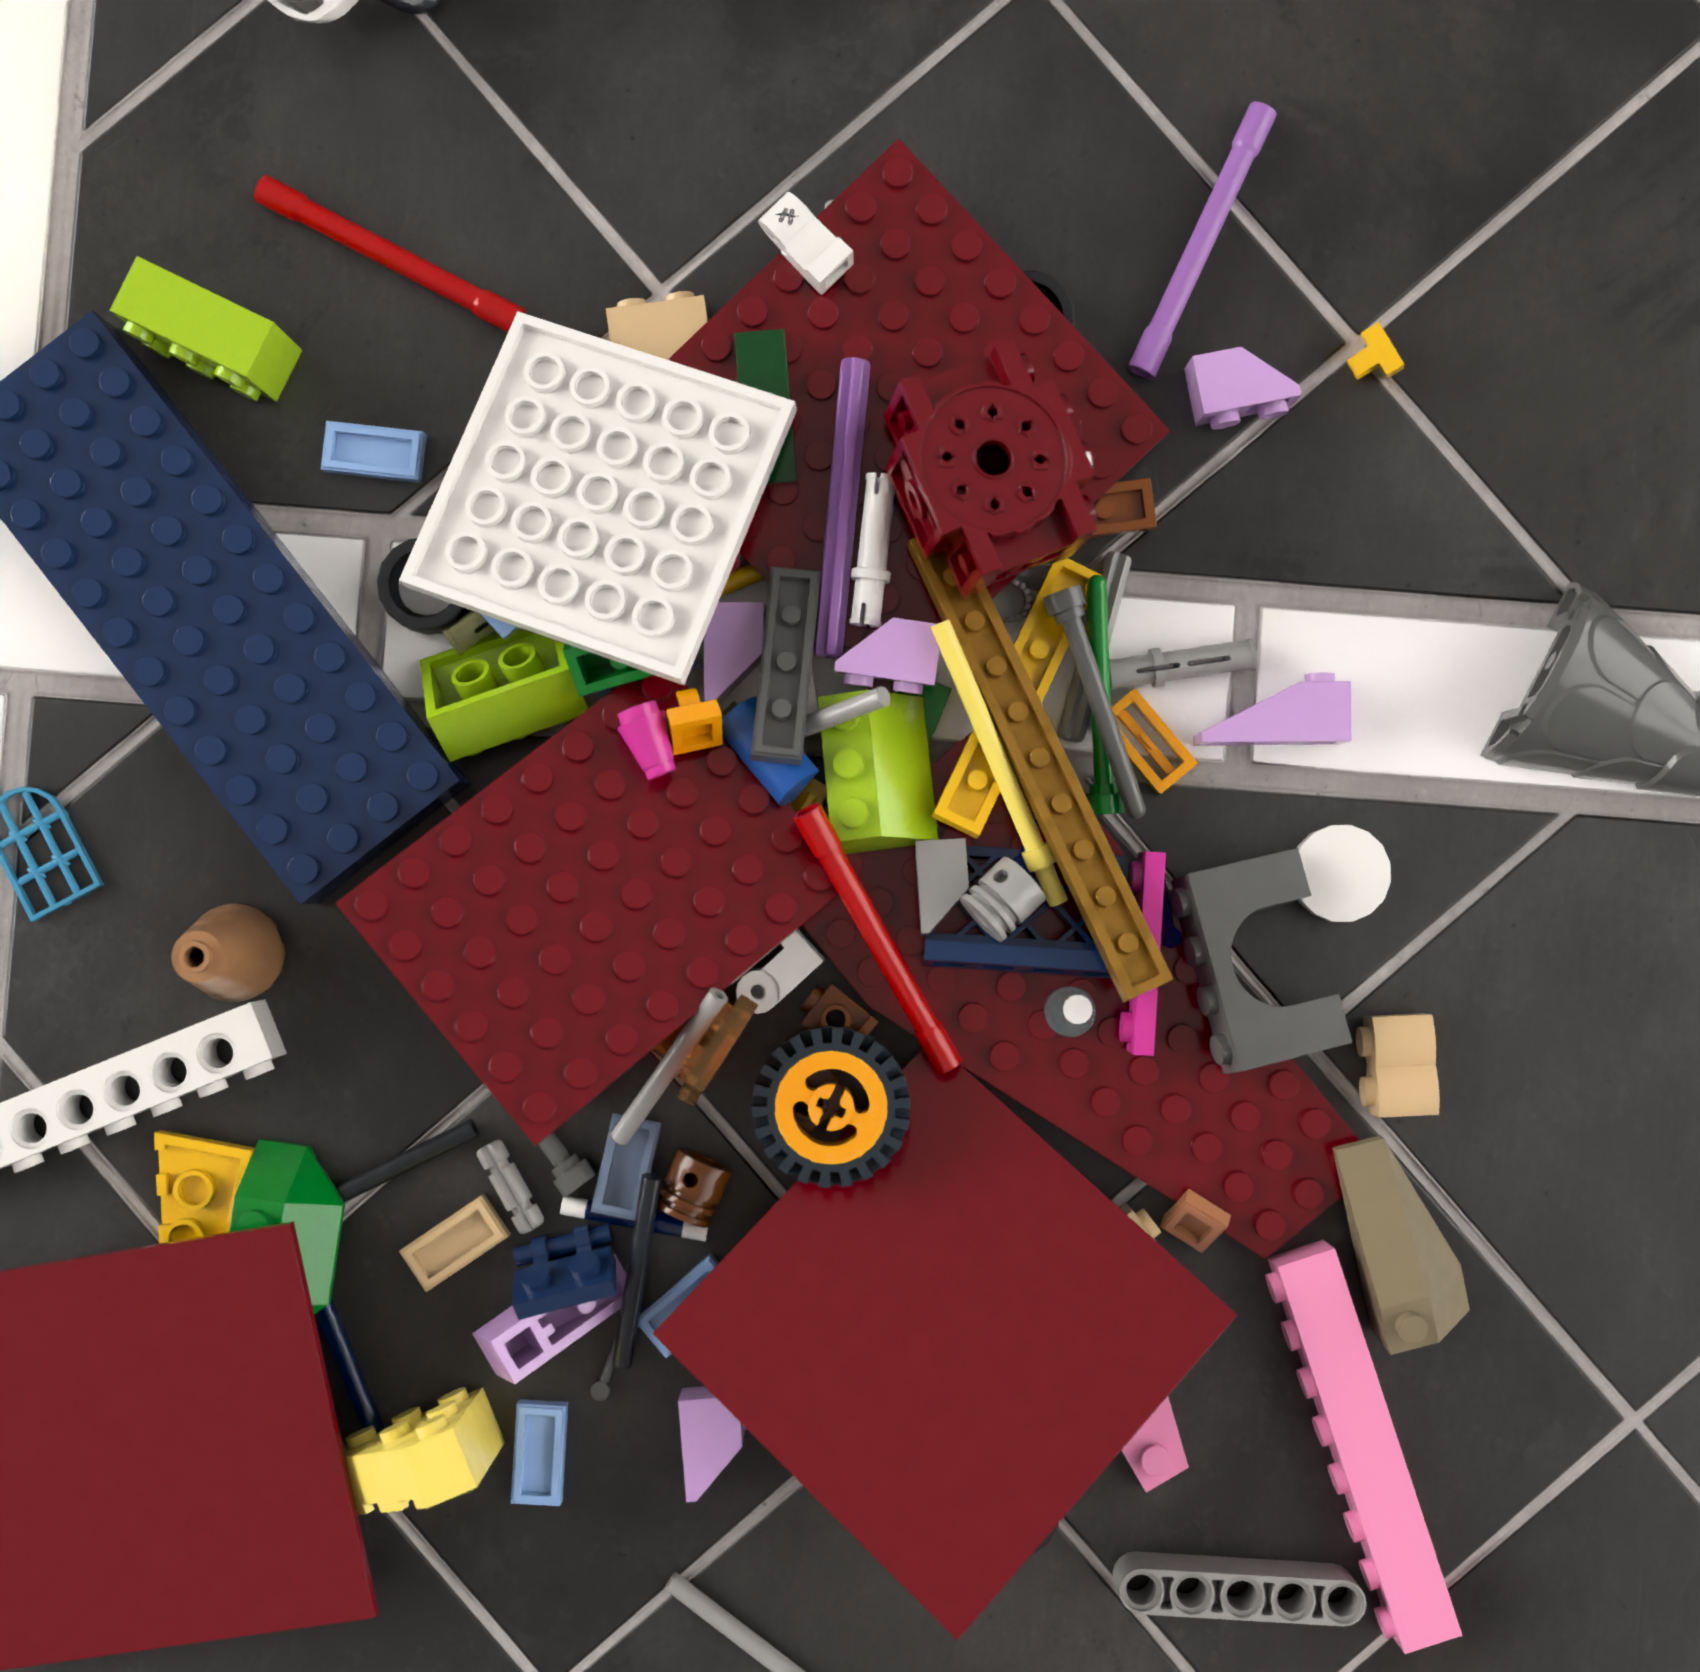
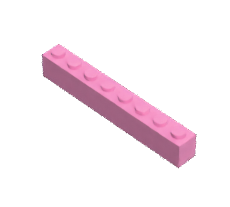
[1265,1239,1462,1654]

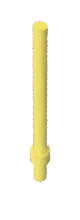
[931,619,1068,907]

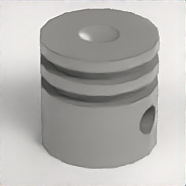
[960,856,1046,943]

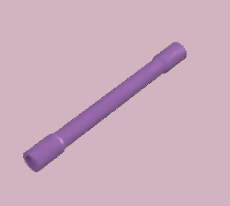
[1127,102,1277,380]

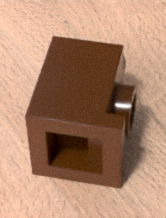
[800,982,879,1035]

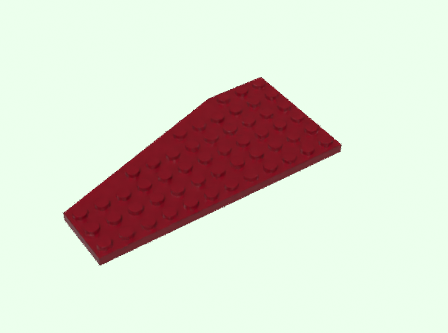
[803,733,1360,1259]

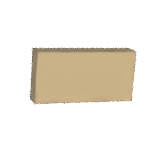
[399,1193,511,1292]

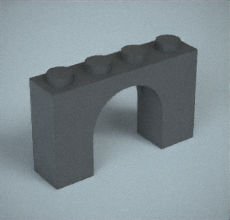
[1170,848,1353,1074]

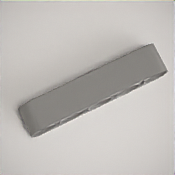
[1112,1551,1367,1627]

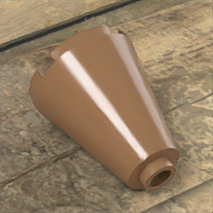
[171,904,286,1002]

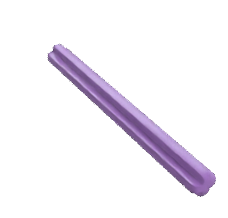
[814,357,871,658]

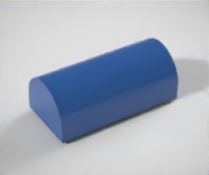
[722,696,819,806]

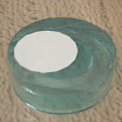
[1044,986,1096,1037]

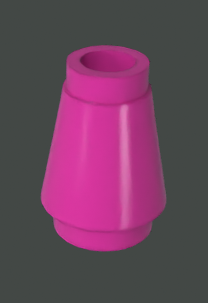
[617,700,676,780]

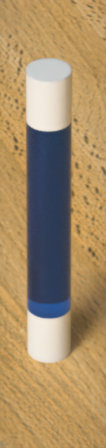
[560,1196,709,1242]

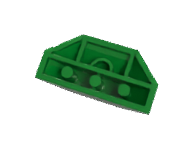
[229,1138,345,1315]

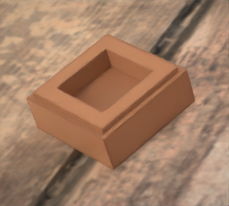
[1160,1189,1231,1253]

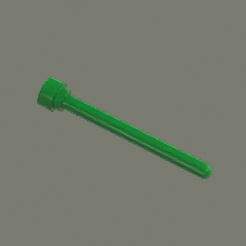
[1085,575,1125,815]

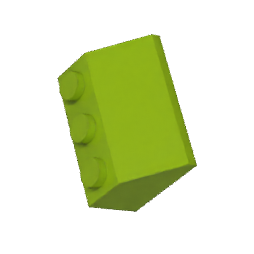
[420,629,589,762]
[818,690,939,854]

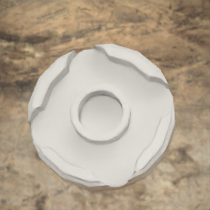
[1297,825,1391,922]

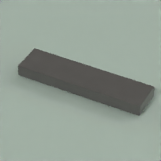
[751,566,821,766]

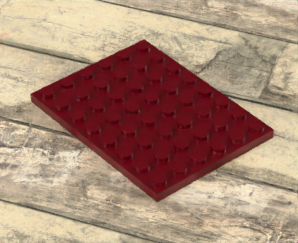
[335,675,839,1147]

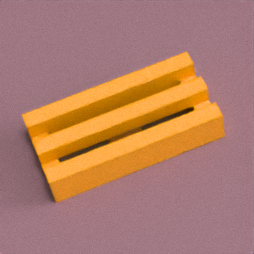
[1112,688,1198,795]

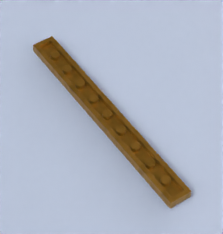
[907,538,1173,1002]

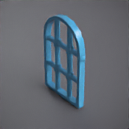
[0,787,104,922]

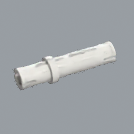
[849,472,895,628]

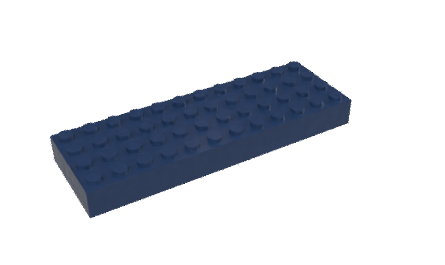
[0,310,471,905]

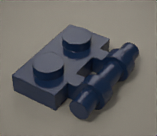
[512,1223,617,1320]

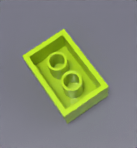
[110,256,302,402]

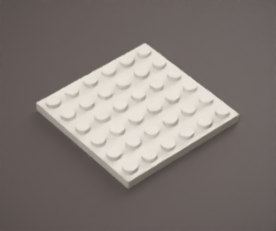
[399,311,797,685]

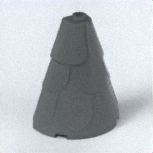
[1480,582,1700,797]

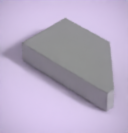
[914,838,969,936]

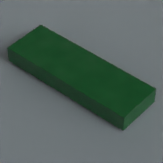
[734,329,797,486]

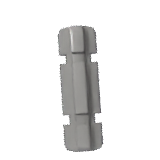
[477,1140,544,1234]

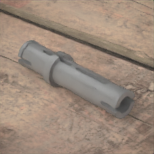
[1109,639,1257,690]

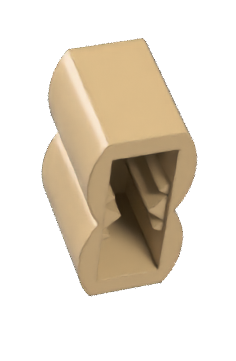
[1356,1013,1440,1118]

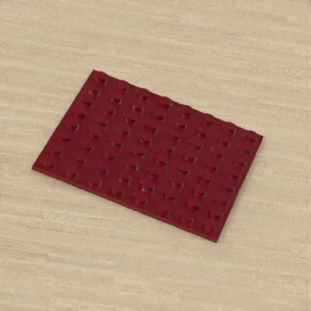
[668,138,1170,693]
[652,1049,1237,1641]
[0,1221,379,1670]

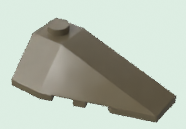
[1332,1135,1470,1355]

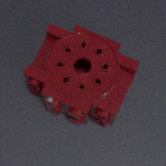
[883,339,1097,599]

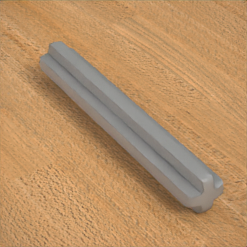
[1057,552,1132,743]

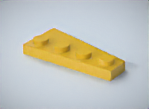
[154,1130,255,1244]

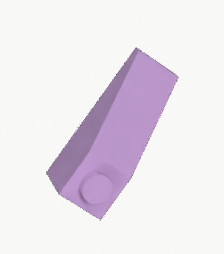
[1193,672,1352,746]
[472,1254,626,1384]

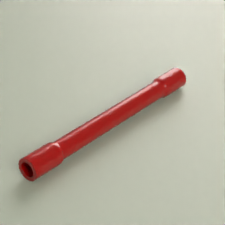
[254,175,527,333]
[793,803,962,1074]

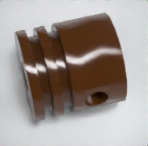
[657,1147,733,1228]

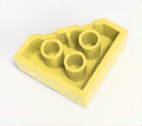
[343,1387,505,1515]

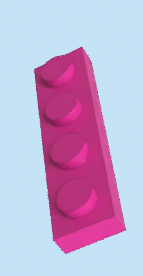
[1119,851,1166,1056]

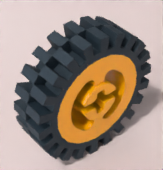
[751,1026,911,1188]

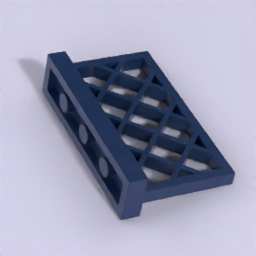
[922,845,1130,979]

